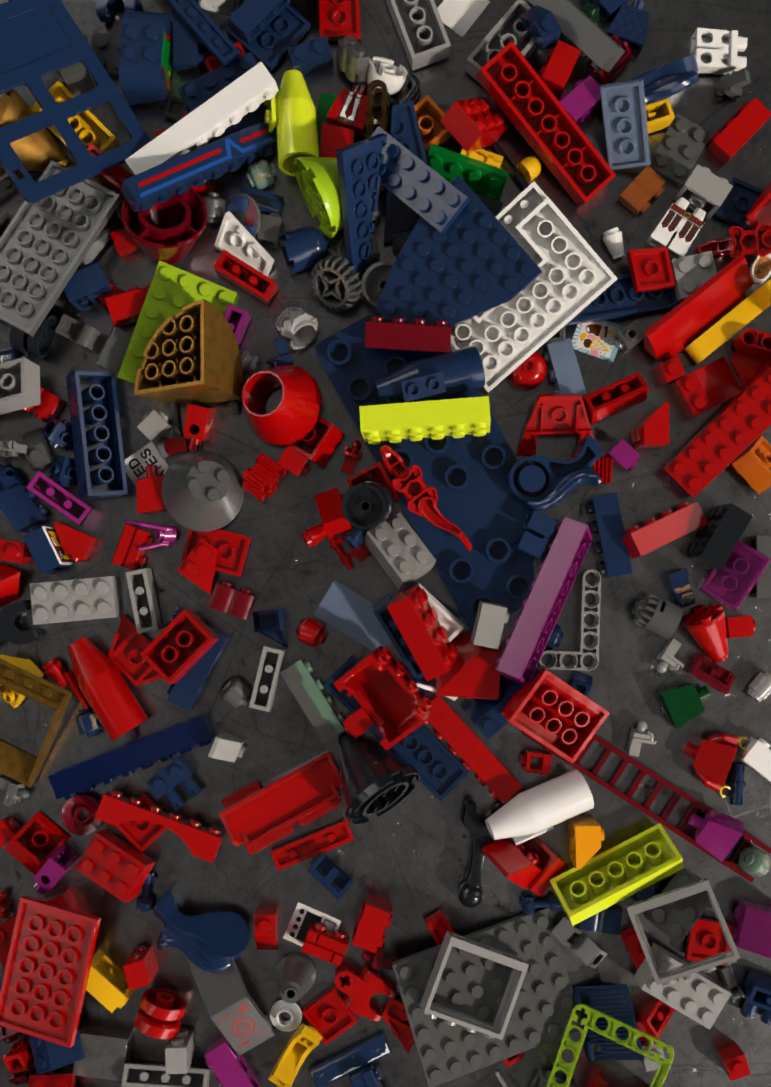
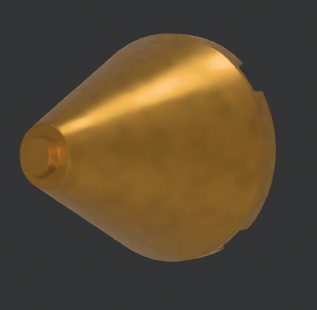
[0,89,68,172]

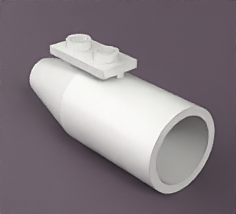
[485,769,594,845]

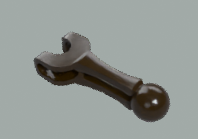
[365,80,390,194]

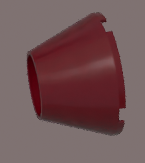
[121,188,207,264]

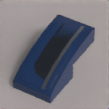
[240,186,284,215]

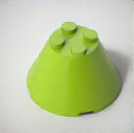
[293,157,343,238]

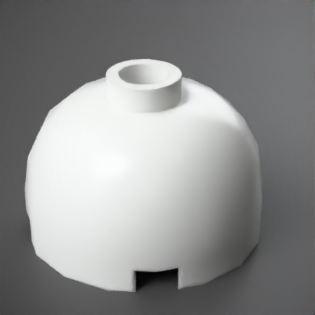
[366,56,408,97]

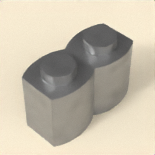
[336,36,370,83]

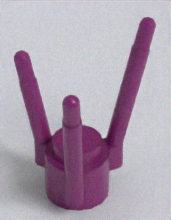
[124,520,177,551]

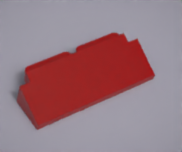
[644,254,753,361]
[218,752,342,852]

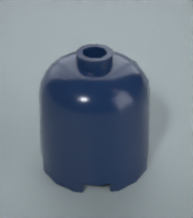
[279,226,330,274]

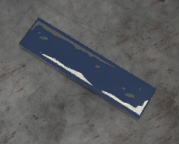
[308,1032,392,1087]

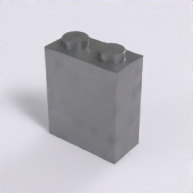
[71,1024,133,1081]

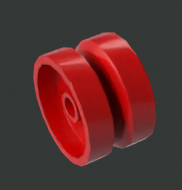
[134,988,187,1040]

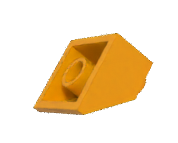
[568,817,604,869]

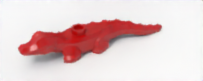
[696,223,771,259]
[379,445,472,551]

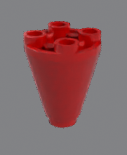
[682,604,728,663]

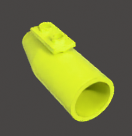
[263,70,319,177]

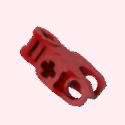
[335,963,397,1022]

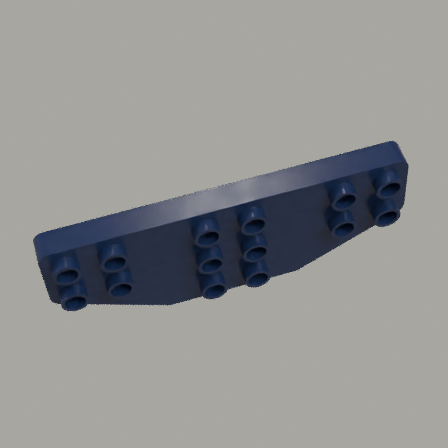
[315,315,535,630]

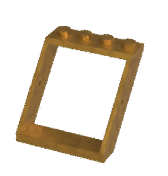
[0,659,72,788]

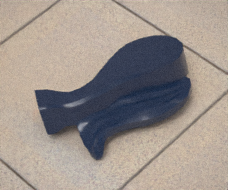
[628,54,699,104]
[506,435,604,511]
[153,889,250,973]

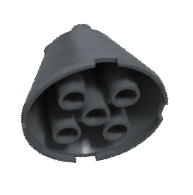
[161,451,244,532]

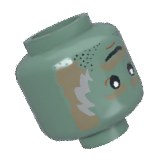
[246,159,277,190]
[738,847,771,877]

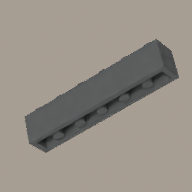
[523,0,625,72]

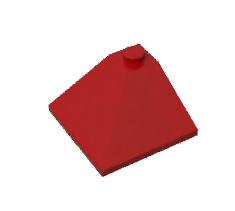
[436,632,502,700]

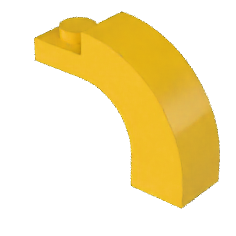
[268,1023,323,1087]

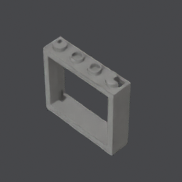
[626,878,740,986]
[420,931,529,1040]

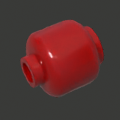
[296,617,328,648]

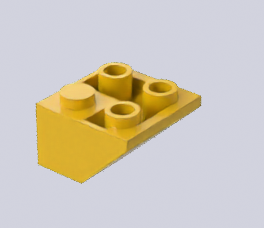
[0,655,44,709]

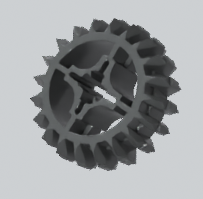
[310,255,363,312]

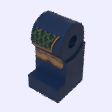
[664,568,695,608]

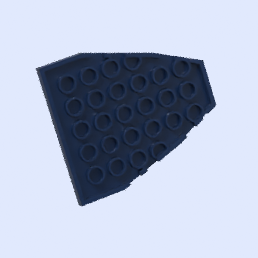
[376,176,542,327]

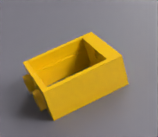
[86,949,134,1013]

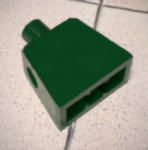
[656,682,711,729]

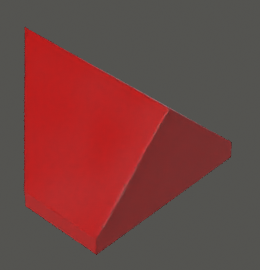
[0,562,20,608]

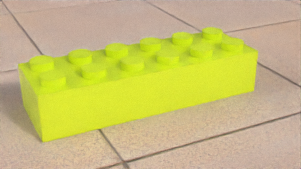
[359,396,491,445]
[549,823,684,926]

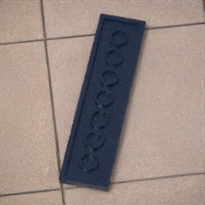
[324,655,470,801]

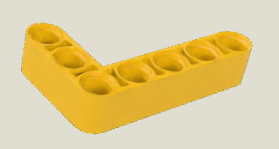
[684,279,771,364]

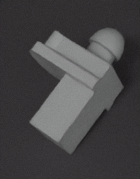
[656,638,684,673]
[626,720,657,757]

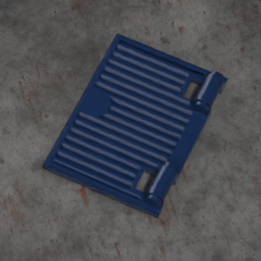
[572,984,645,1062]

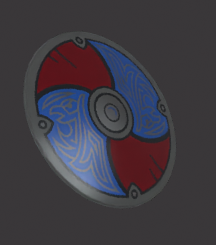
[222,193,261,238]

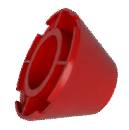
[242,364,322,445]

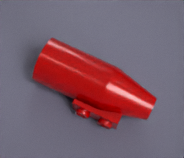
[64,636,148,741]

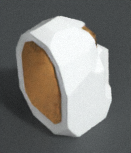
[749,254,771,284]

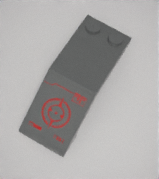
[186,957,276,1056]

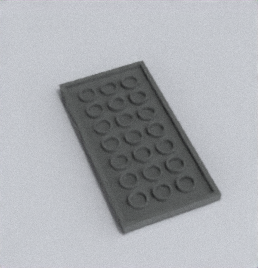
[0,160,122,337]

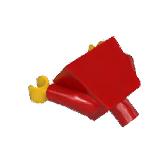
[684,733,748,798]

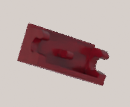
[586,34,633,85]
[686,653,736,695]

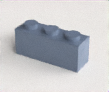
[542,338,587,399]

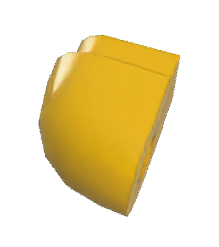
[517,156,542,183]

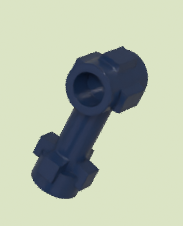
[136,871,156,912]
[520,894,560,915]

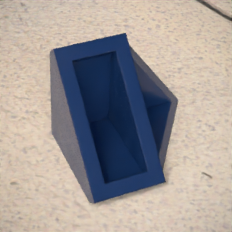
[253,609,288,648]

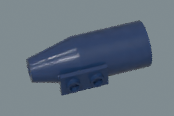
[374,346,485,403]

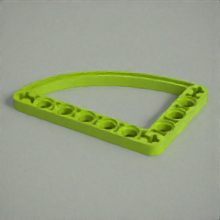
[546,1003,675,1087]

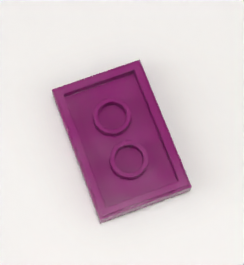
[700,540,771,612]

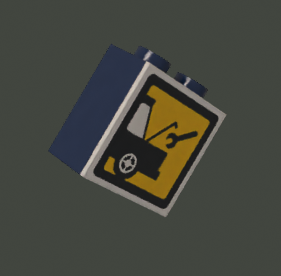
[23,525,74,574]

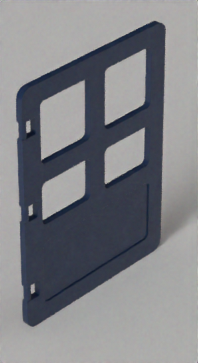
[0,0,151,203]

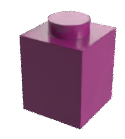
[606,439,641,472]

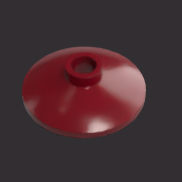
[61,794,102,836]

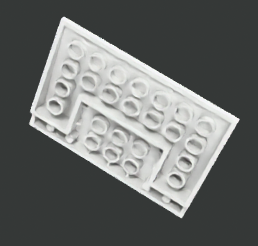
[450,181,618,393]

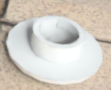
[270,999,302,1032]

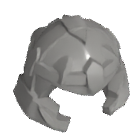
[275,307,318,350]

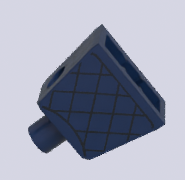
[607,0,650,54]

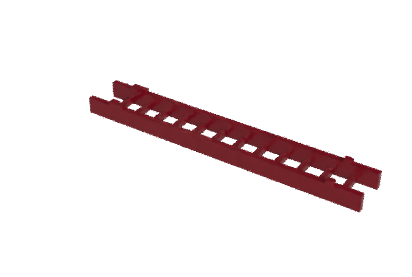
[522,731,771,883]

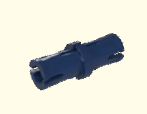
[729,762,746,806]

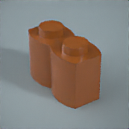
[618,165,666,216]

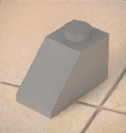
[208,731,246,762]

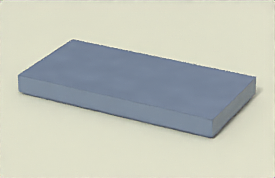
[600,78,651,170]
[313,580,392,651]

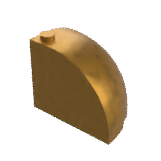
[134,299,243,403]

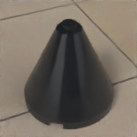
[337,732,421,826]

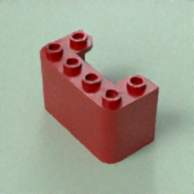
[333,646,432,751]

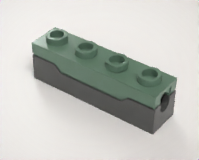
[280,658,344,743]

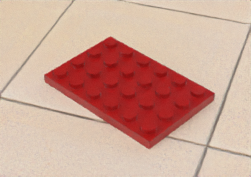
[0,895,101,1048]

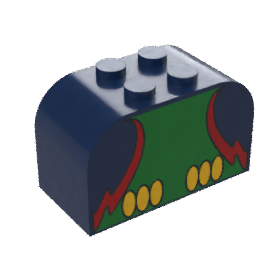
[119,10,173,109]

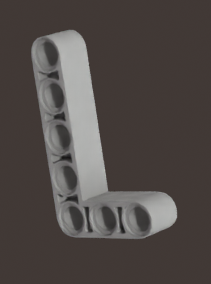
[538,569,601,671]

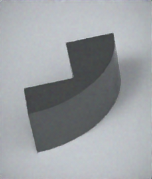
[551,916,608,969]

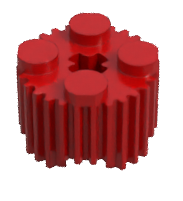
[241,453,287,502]

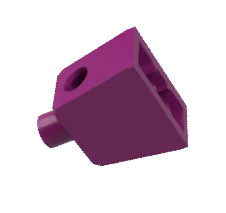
[688,810,744,862]
[33,843,81,894]

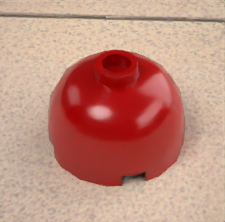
[507,351,547,391]

